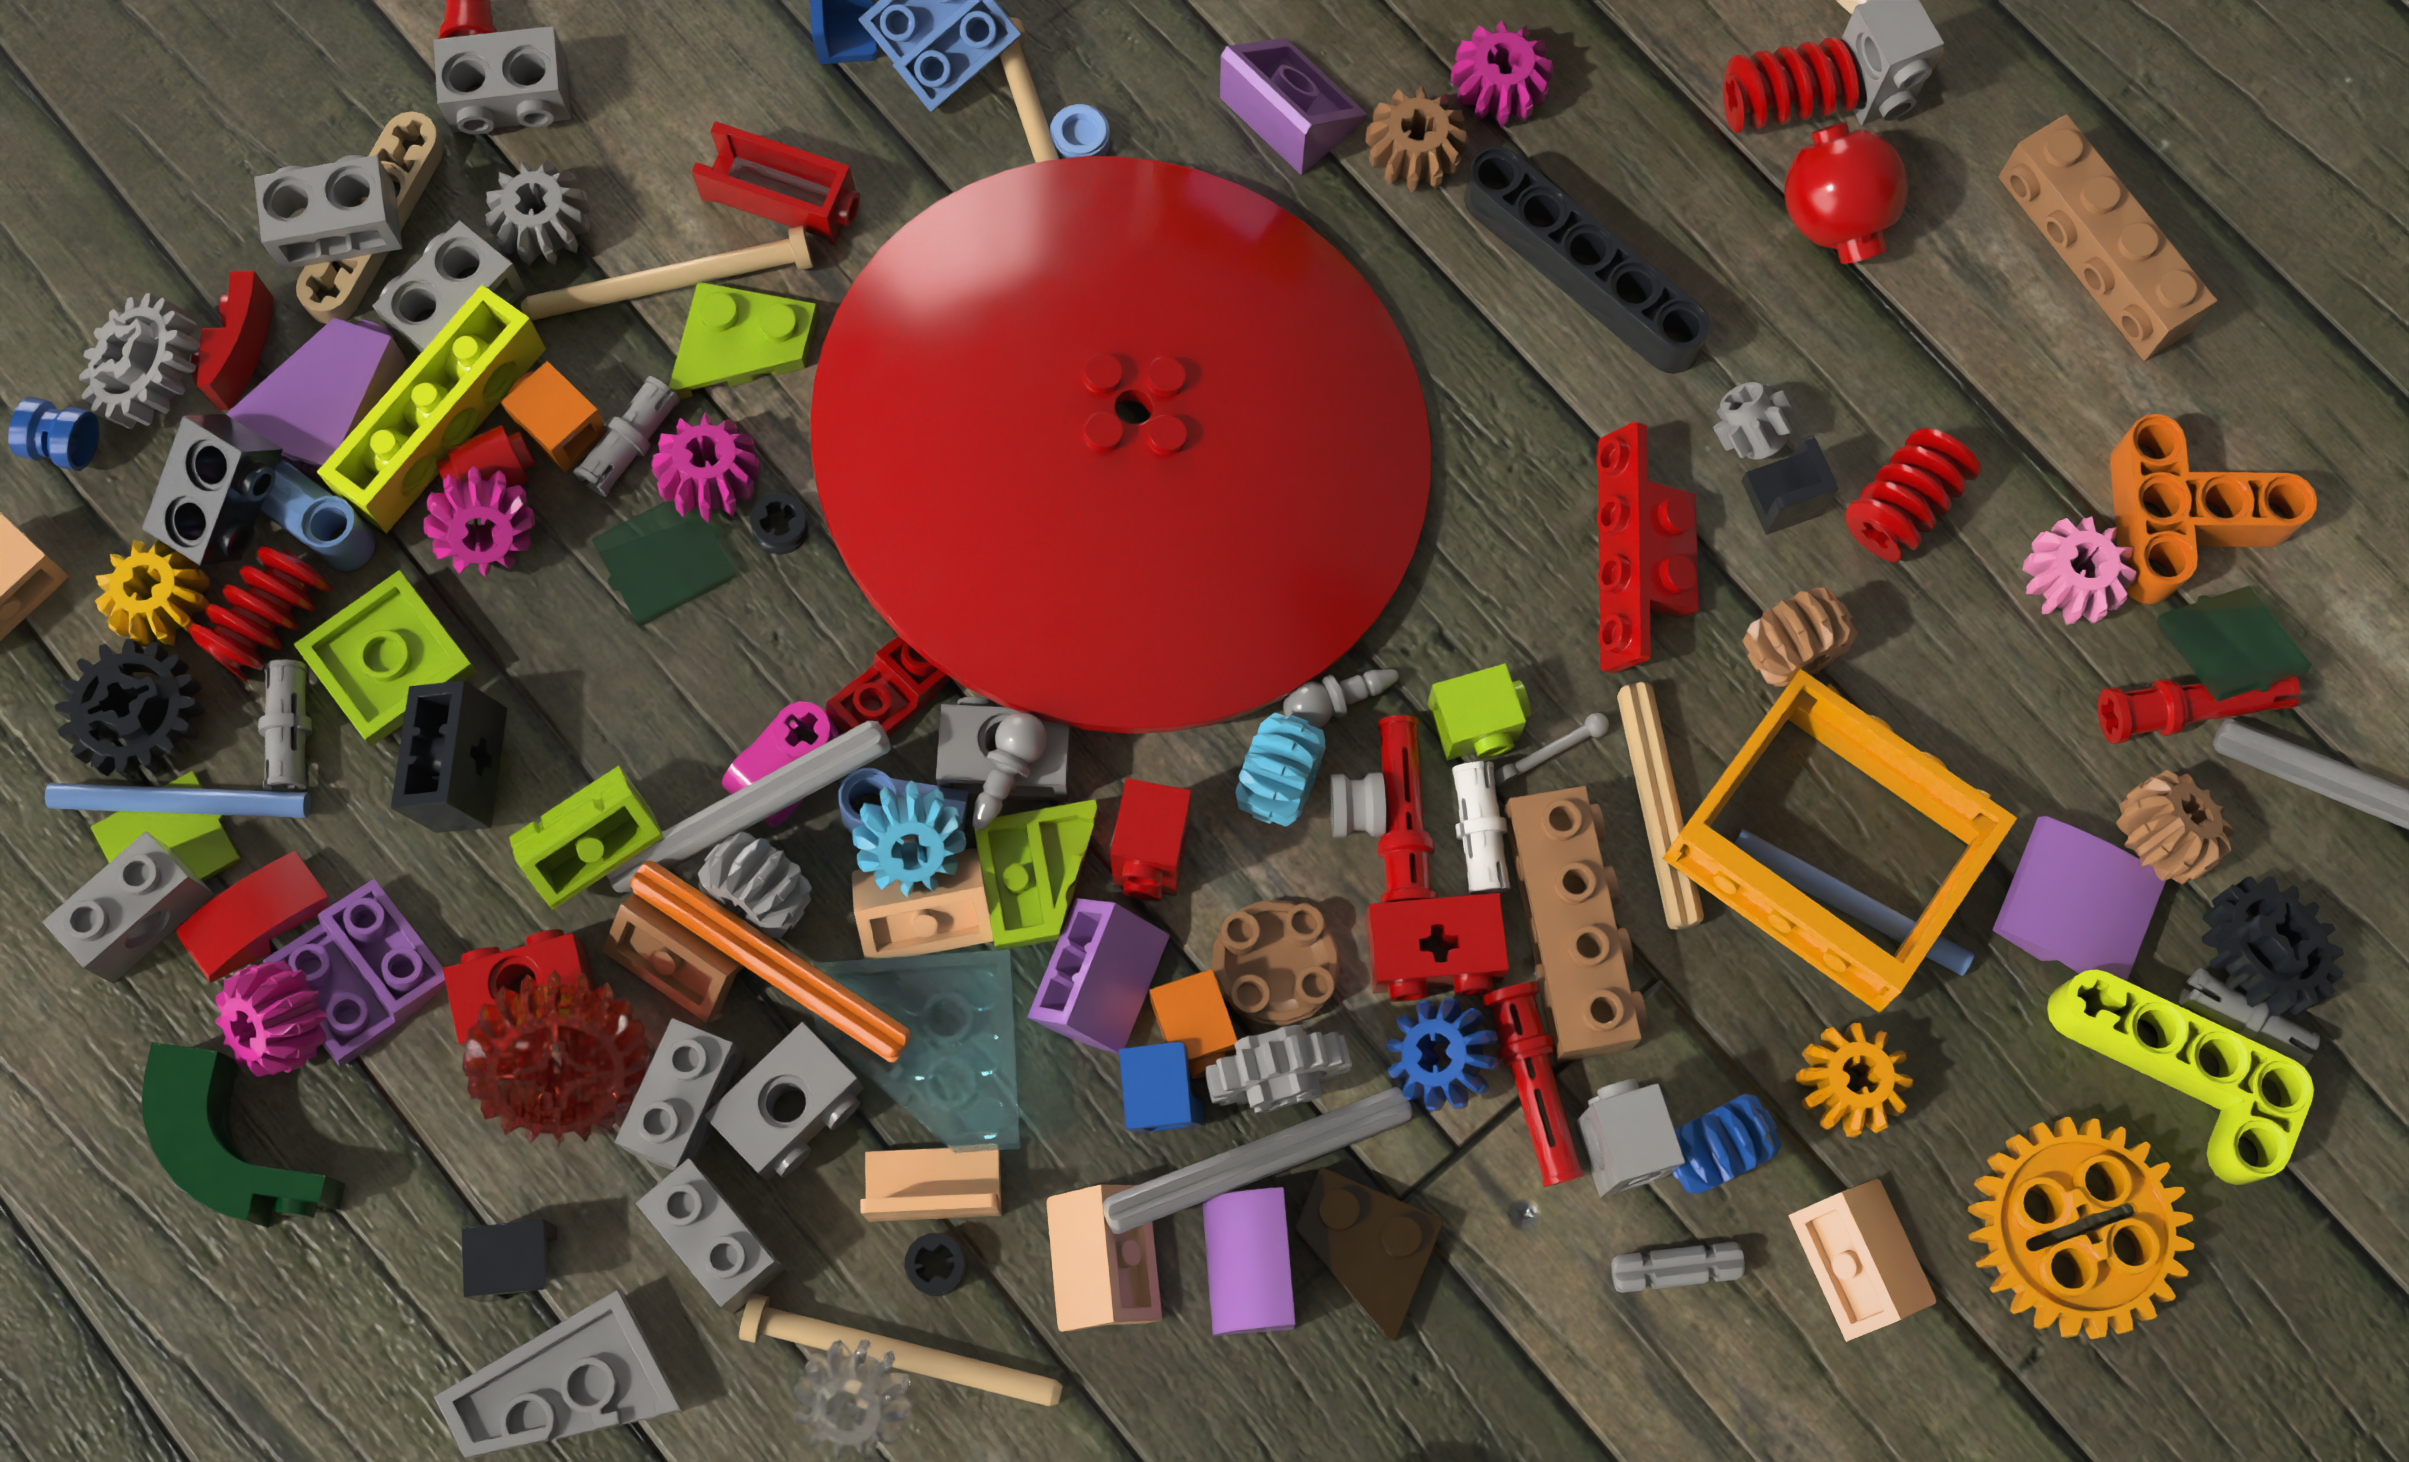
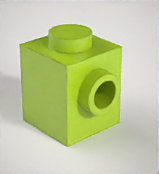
[1427,663,1531,761]

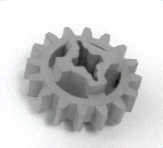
[79,293,200,429]
[1205,1025,1352,1113]

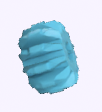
[1235,713,1326,827]
[852,780,966,898]

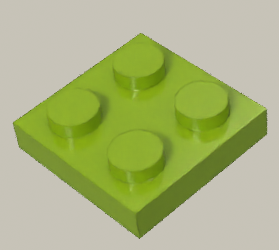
[294,570,477,747]

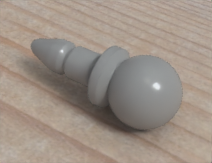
[1283,669,1399,729]
[972,713,1047,831]

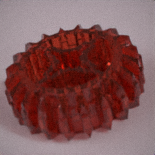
[462,970,649,1147]

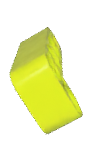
[2047,969,2314,1185]

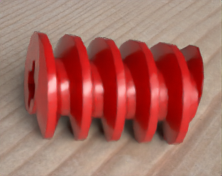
[1723,37,1859,133]
[1845,428,1982,563]
[188,546,334,684]

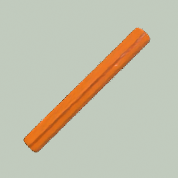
[630,860,912,1062]

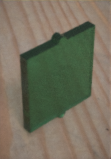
[592,501,737,627]
[2156,586,2312,702]

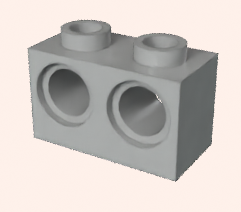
[1841,0,1944,126]
[434,26,571,135]
[254,155,403,270]
[372,220,526,356]
[615,1018,745,1171]
[635,1158,785,1314]

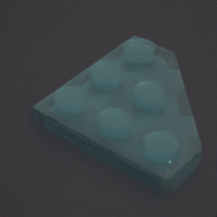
[814,950,1021,1153]

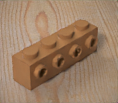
[1998,114,2218,362]
[1502,786,1647,1063]

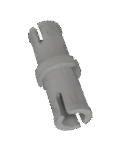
[573,376,680,497]
[258,659,312,792]
[2179,968,2320,1067]

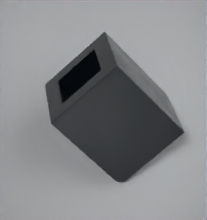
[1742,435,1839,535]
[461,1219,557,1303]

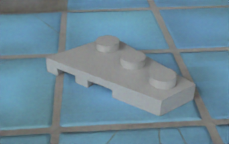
[434,1290,685,1458]

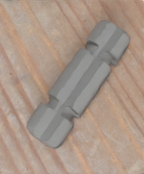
[1611,1242,1745,1293]

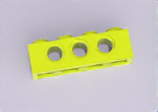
[317,284,546,534]

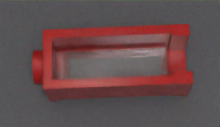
[691,121,860,245]

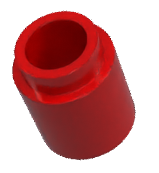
[435,425,536,488]

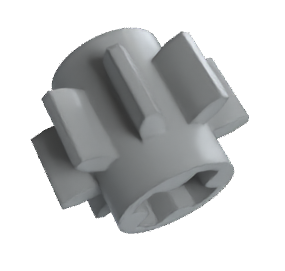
[1713,382,1795,459]

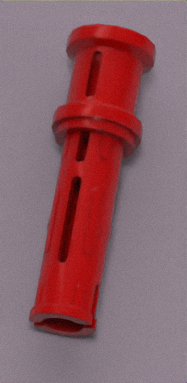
[2097,668,2300,744]
[1377,715,1438,903]
[1481,981,1584,1187]

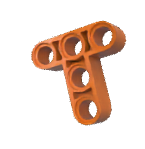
[2110,414,2317,605]

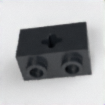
[391,680,508,833]

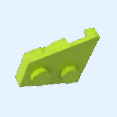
[669,282,819,399]
[974,799,1098,951]

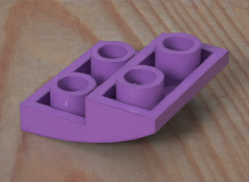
[1993,816,2166,981]
[263,879,446,1068]

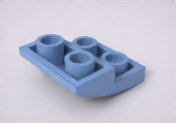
[858,0,1022,112]

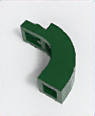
[142,1042,345,1228]

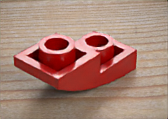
[191,270,274,410]
[825,635,952,738]
[176,850,329,983]

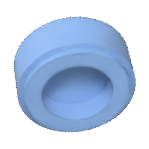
[1050,104,1110,159]

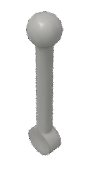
[1494,713,1609,787]

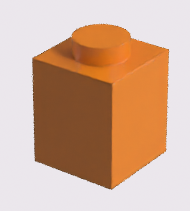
[501,361,606,474]
[1150,969,1237,1079]

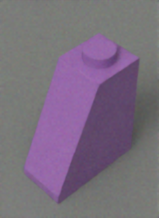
[226,318,408,483]

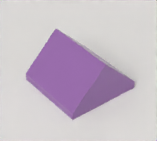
[1220,38,1368,175]

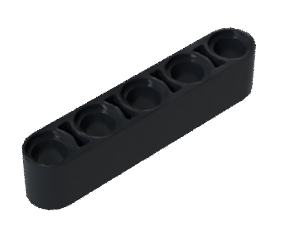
[1464,146,1710,374]

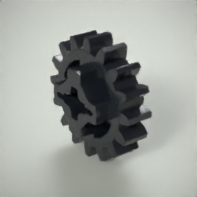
[55,639,205,780]
[2202,876,2344,1016]

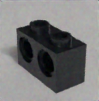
[142,414,283,565]

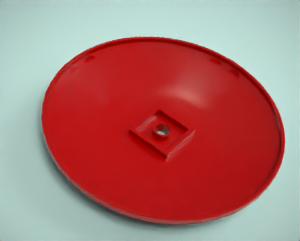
[810,156,1431,734]

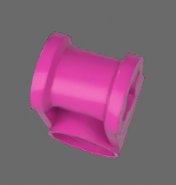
[722,701,840,827]

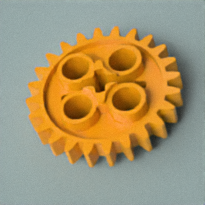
[1968,1117,2194,1339]

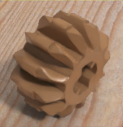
[1365,85,1468,193]
[1742,588,1858,686]
[2116,770,2234,885]

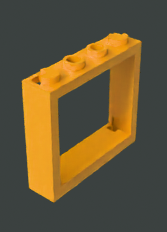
[1662,668,2017,1013]

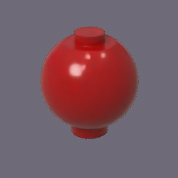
[1784,122,1909,264]

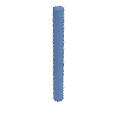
[45,783,311,818]
[1734,828,1975,976]

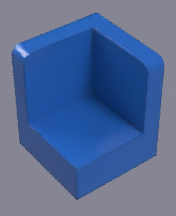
[810,0,878,64]
[1119,1042,1206,1133]

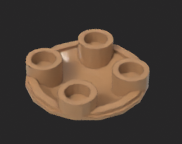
[1212,900,1340,1026]

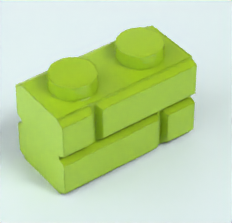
[509,765,664,910]

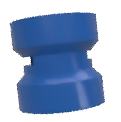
[8,397,99,471]

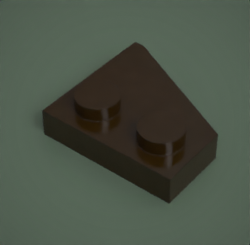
[1294,1167,1444,1343]

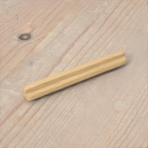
[1617,682,1704,930]

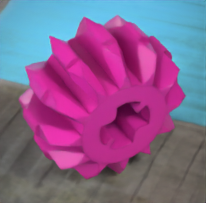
[1451,19,1553,128]
[652,412,761,523]
[424,466,535,578]
[215,960,327,1077]

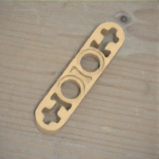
[296,112,444,324]

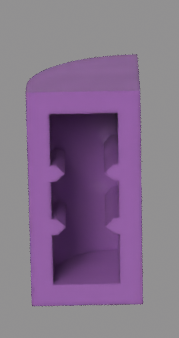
[1027,898,1170,1054]
[1202,1187,1295,1336]

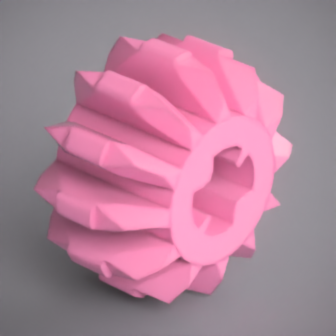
[2022,516,2137,625]

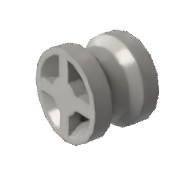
[1329,772,1386,838]

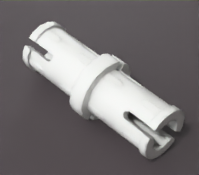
[1452,761,1511,895]

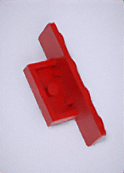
[1596,421,1698,673]

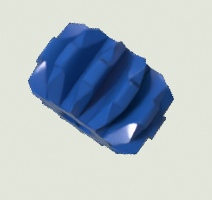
[1385,998,1500,1111]
[1672,1094,1782,1194]

